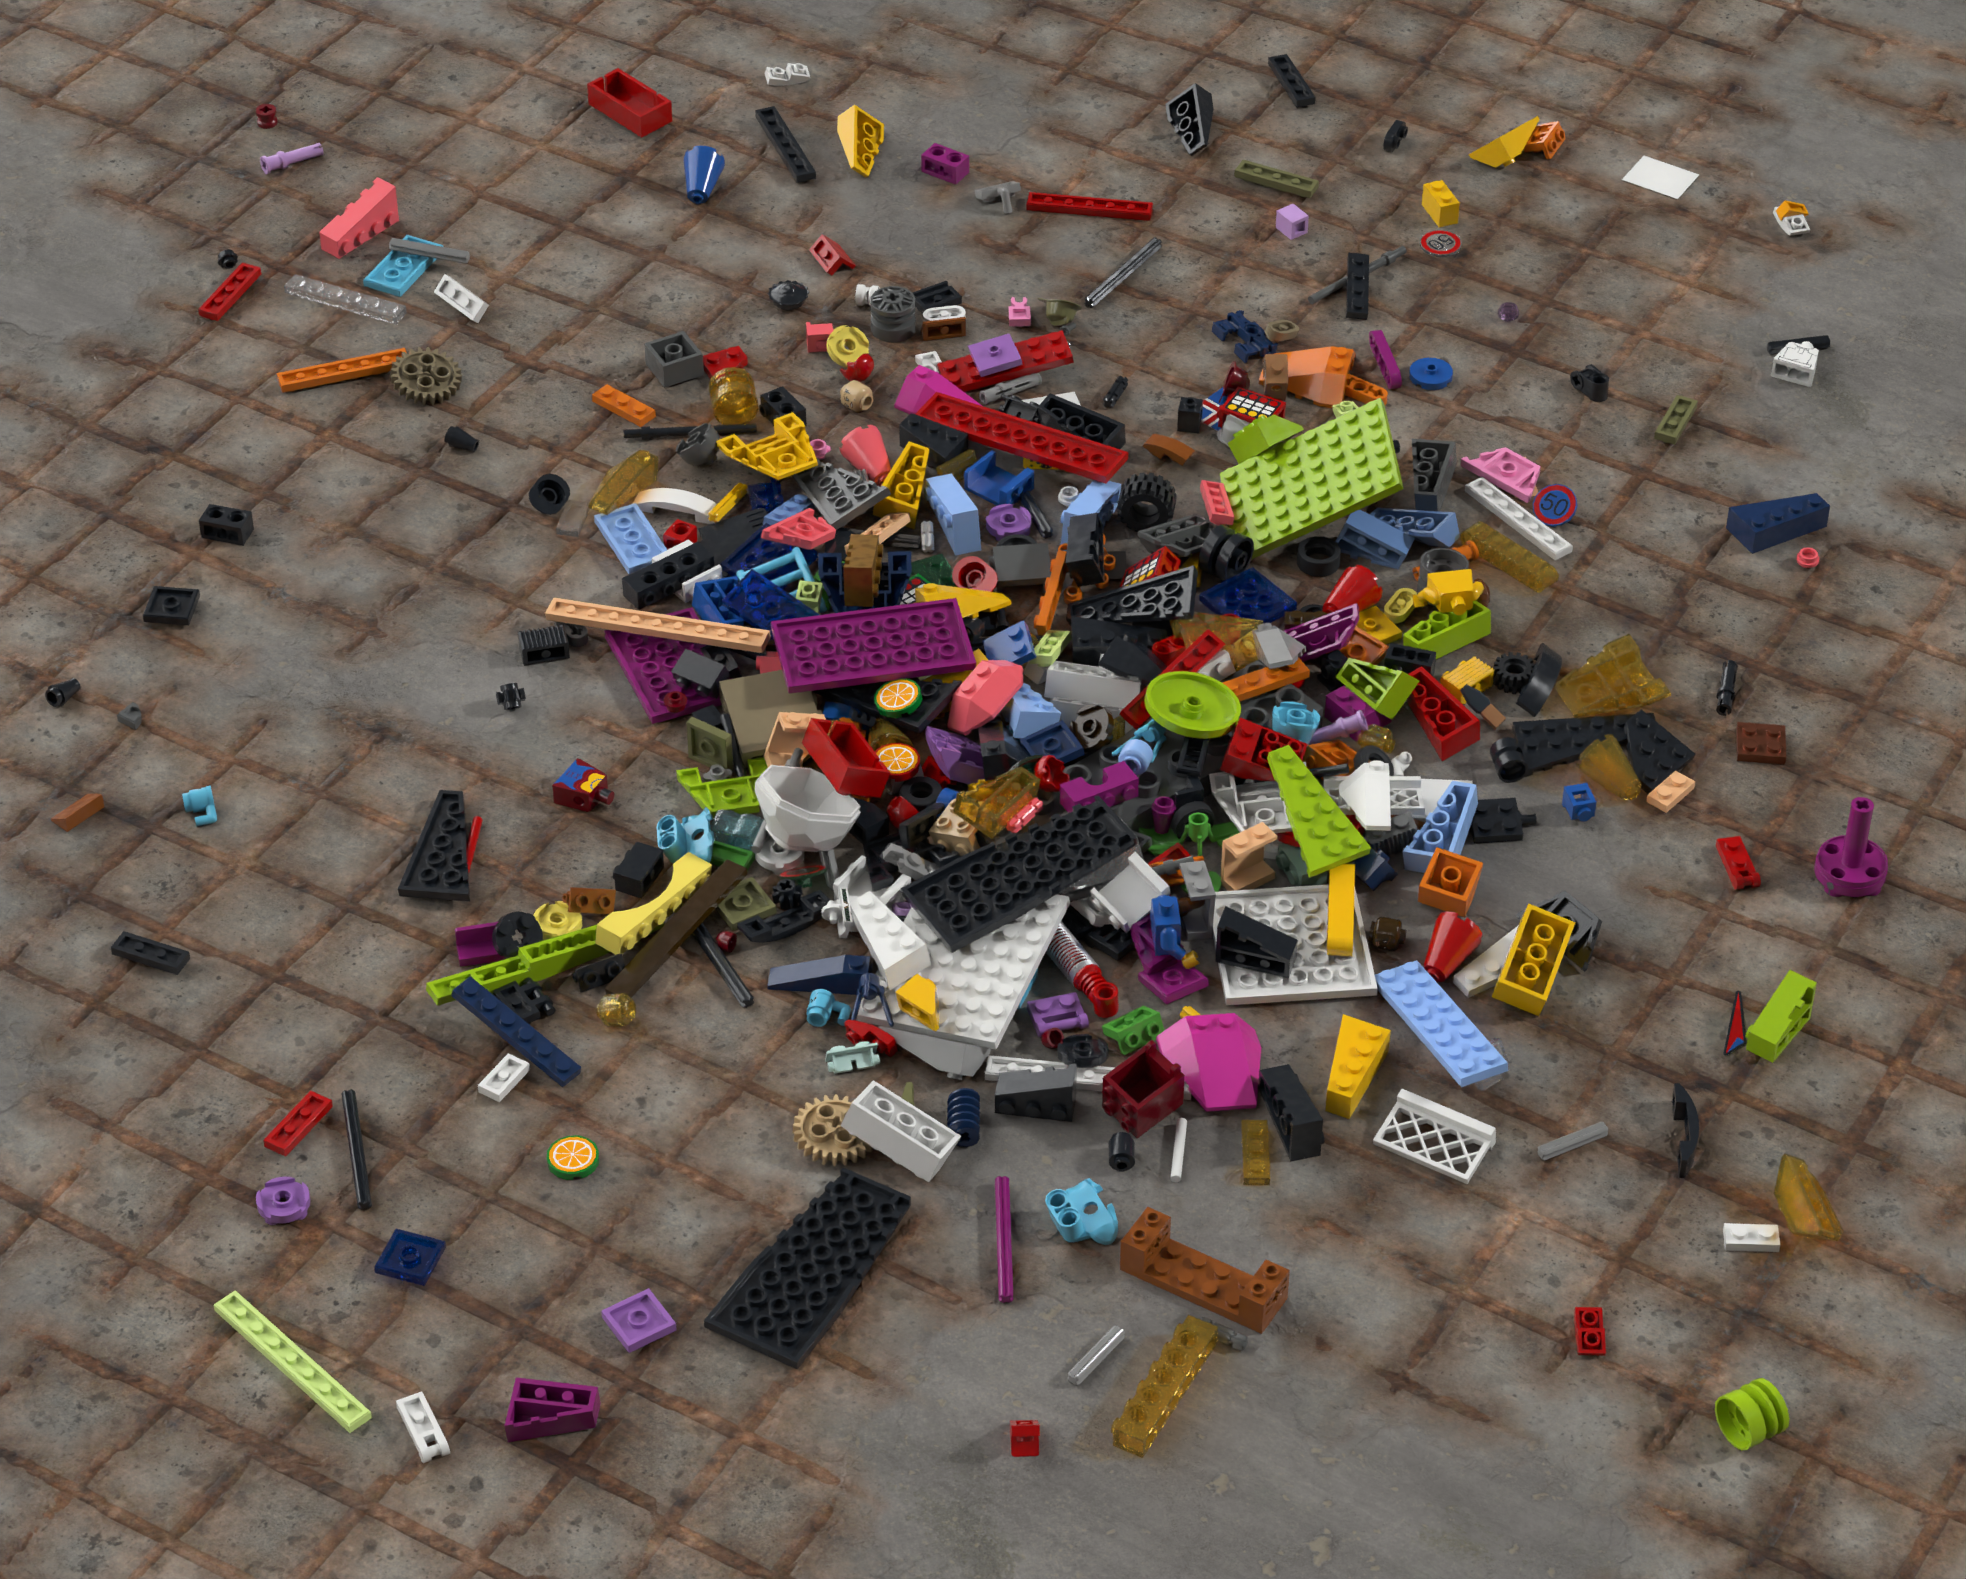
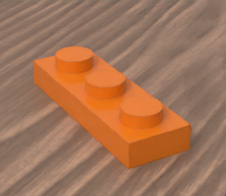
[592,384,656,427]

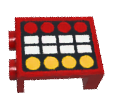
[1217,387,1286,428]
[1120,546,1181,588]

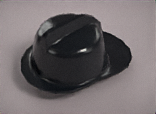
[528,474,570,515]

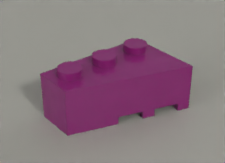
[504,1377,601,1442]

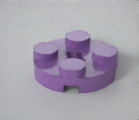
[986,504,1031,541]
[256,1177,310,1225]

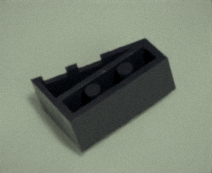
[1066,512,1105,587]
[1215,906,1298,978]
[995,1064,1077,1122]

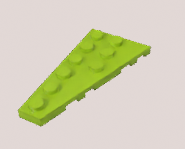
[1267,745,1371,878]

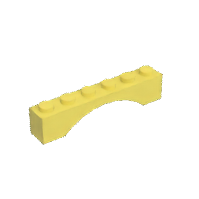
[595,852,712,955]

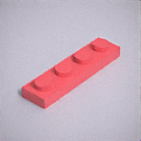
[1200,480,1234,526]

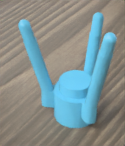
[1112,718,1167,763]

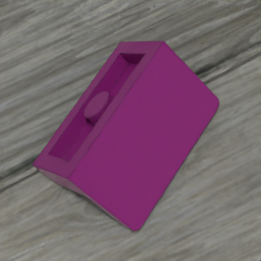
[455,922,506,967]

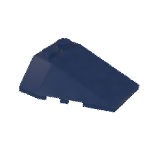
[818,551,912,613]

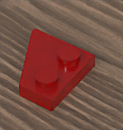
[703,346,748,387]

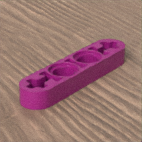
[1369,330,1402,389]

